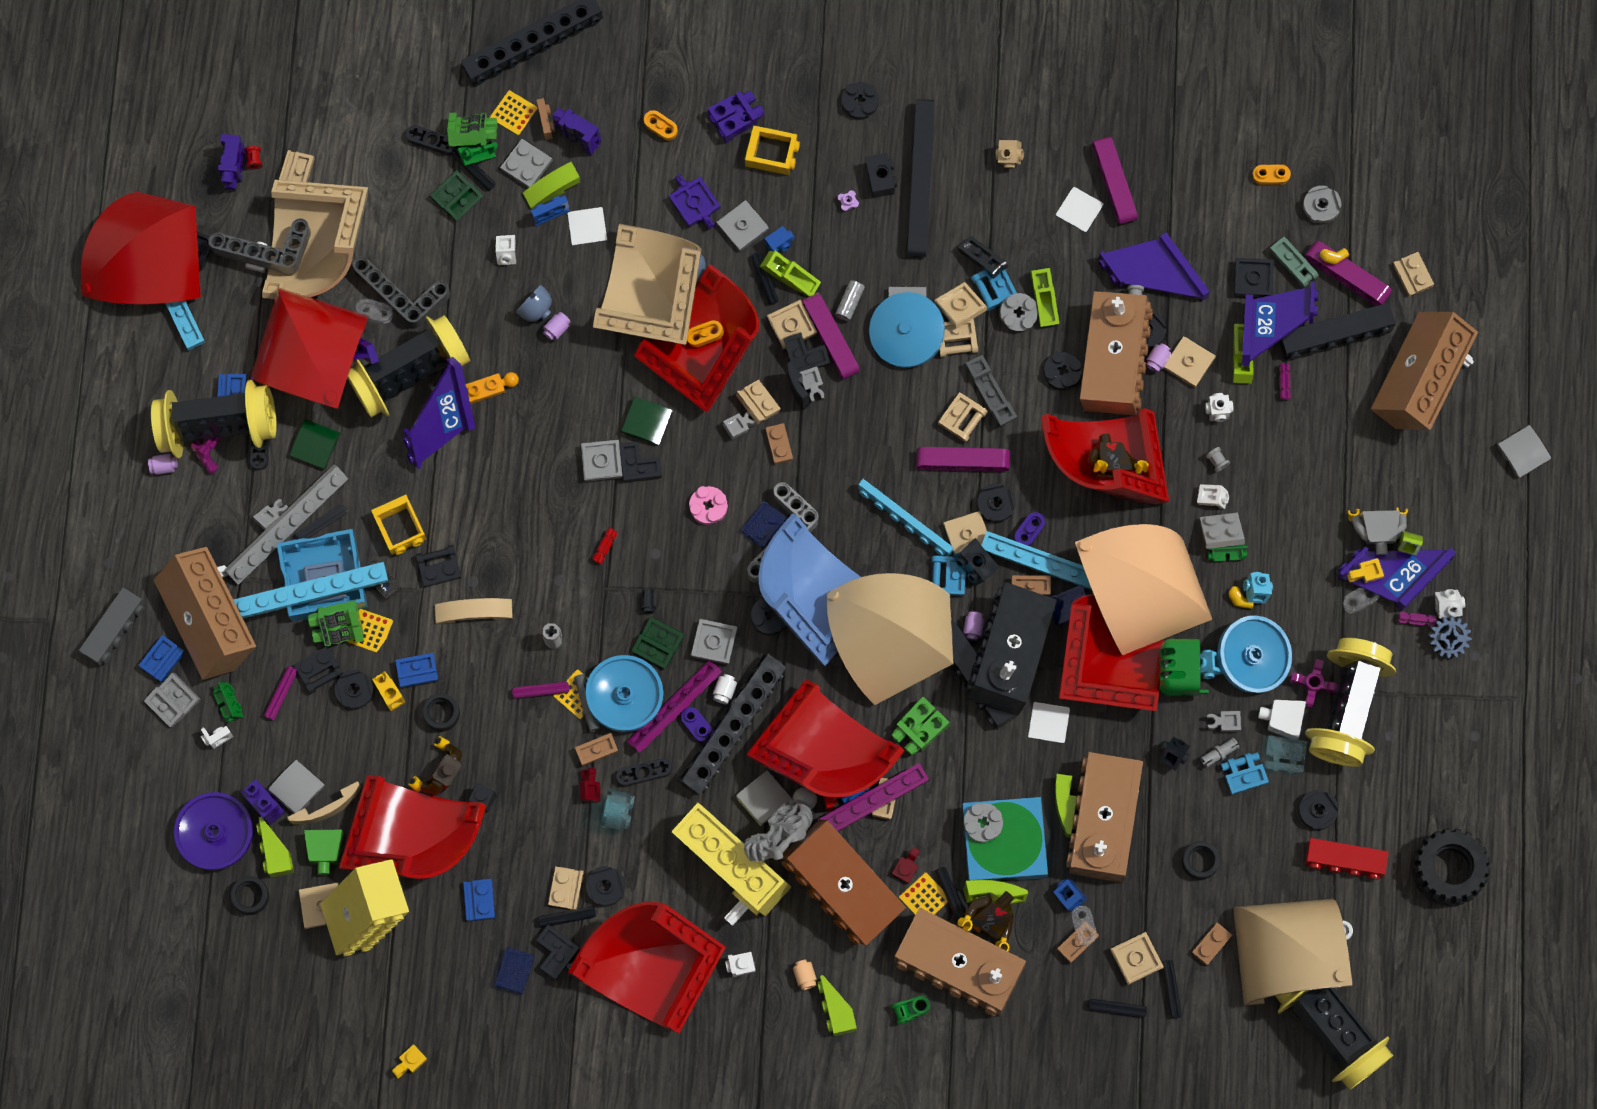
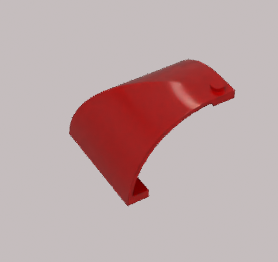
[81,191,201,304]
[634,265,760,413]
[250,287,369,409]
[1041,408,1169,504]
[1059,594,1164,711]
[746,679,904,797]
[339,775,486,879]
[568,901,726,1034]

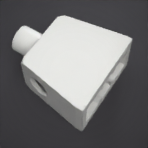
[1258,700,1306,741]

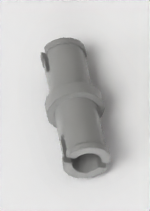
[1200,737,1239,768]

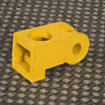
[372,671,405,711]

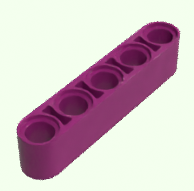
[1092,136,1138,225]
[1305,240,1392,306]
[802,292,860,380]
[916,447,1010,472]

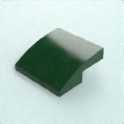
[430,170,483,222]
[620,397,672,446]
[290,419,341,469]
[632,617,685,669]

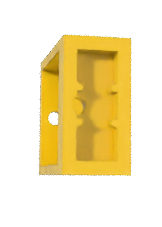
[745,125,800,175]
[371,495,427,555]

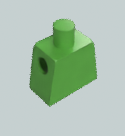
[304,830,344,875]

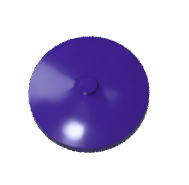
[174,792,253,871]

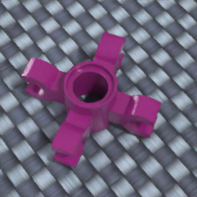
[1290,659,1338,708]

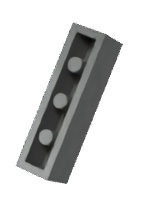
[79,588,145,667]

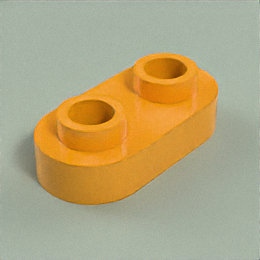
[644,111,678,141]
[1252,165,1291,185]
[687,320,724,347]

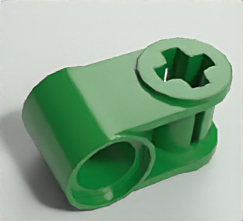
[891,996,930,1025]

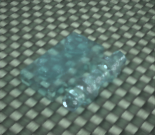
[1264,736,1307,774]

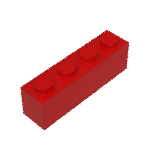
[1305,838,1388,880]

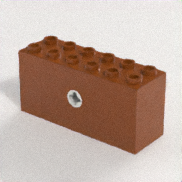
[781,819,906,946]

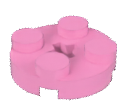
[689,486,728,525]

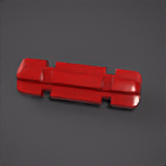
[593,528,617,565]

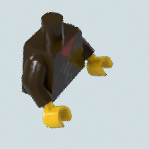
[1087,433,1148,478]
[409,736,462,795]
[958,891,1014,951]

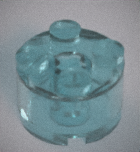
[601,788,635,831]

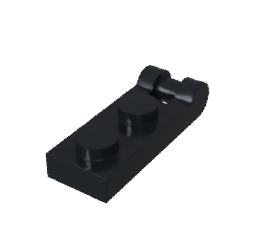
[958,236,1008,279]

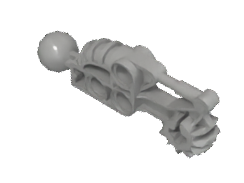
[744,787,817,862]

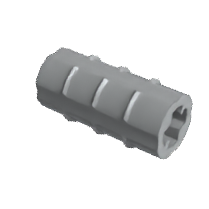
[835,280,865,322]
[543,623,562,649]

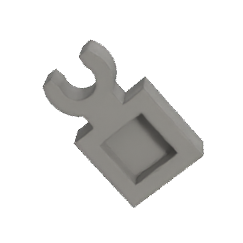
[800,366,824,403]
[722,411,757,439]
[253,499,288,530]
[1207,711,1241,732]

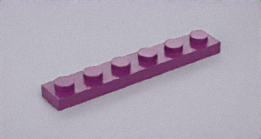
[627,661,722,753]
[817,763,929,832]

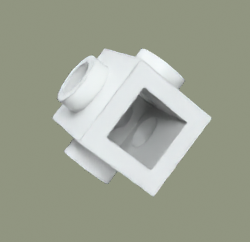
[1205,393,1233,422]
[1435,589,1465,619]

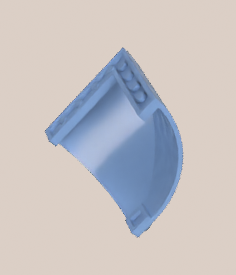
[759,513,861,666]

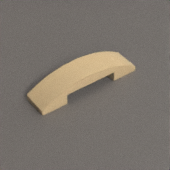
[435,598,513,624]
[288,781,362,825]

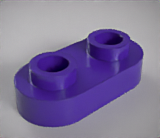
[1014,512,1045,546]
[681,707,712,743]

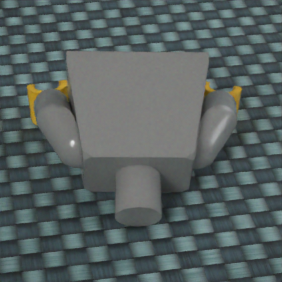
[1348,507,1408,555]

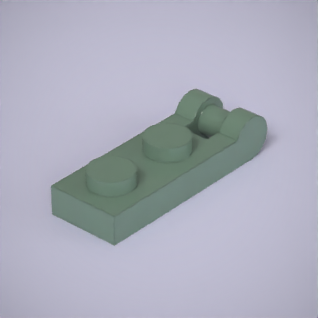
[1270,237,1319,288]

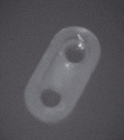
[356,299,393,323]
[1343,587,1380,613]
[1072,906,1097,945]

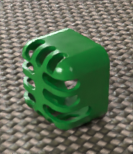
[1159,639,1209,696]

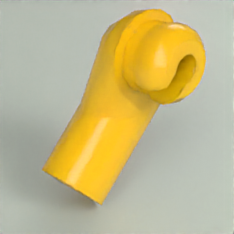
[1320,248,1349,265]
[1229,586,1253,609]

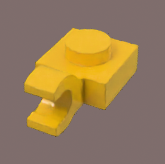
[1347,558,1384,583]
[392,1044,427,1079]

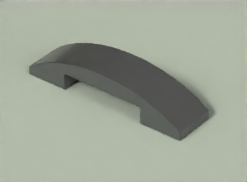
[966,355,1017,426]

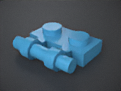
[1220,752,1269,795]

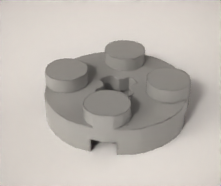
[1303,186,1341,223]
[999,293,1038,331]
[964,803,1003,843]

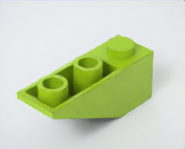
[257,817,294,878]
[817,975,857,1036]

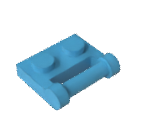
[971,265,1017,311]
[931,556,965,596]

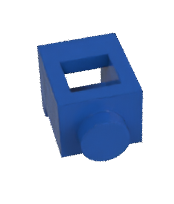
[764,226,795,253]
[1053,879,1088,911]

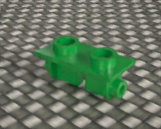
[457,140,498,166]
[1208,544,1248,562]
[213,682,244,723]

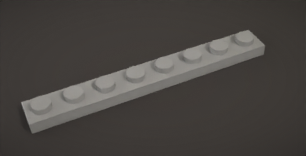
[224,464,348,585]

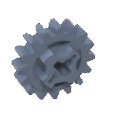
[1428,616,1472,658]

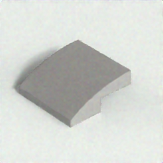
[1497,425,1551,478]
[144,673,201,727]
[268,760,325,814]
[736,770,793,826]

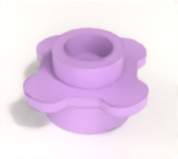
[838,190,859,211]

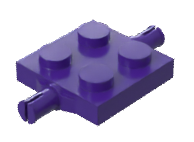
[669,174,721,229]

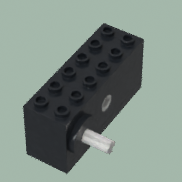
[966,582,1057,716]

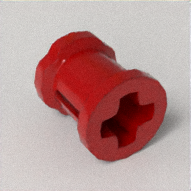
[244,146,263,169]

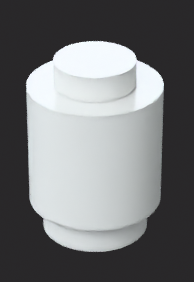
[713,674,737,704]

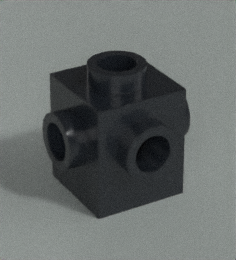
[1159,736,1190,771]

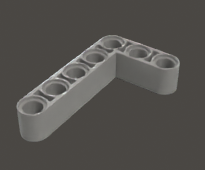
[747,482,818,583]

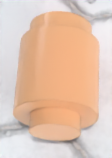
[793,960,817,990]

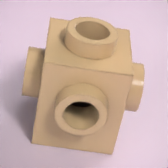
[996,140,1024,168]

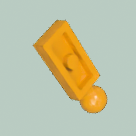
[466,372,519,404]

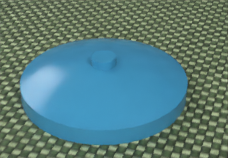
[869,292,945,368]
[1217,616,1292,693]
[586,655,663,732]

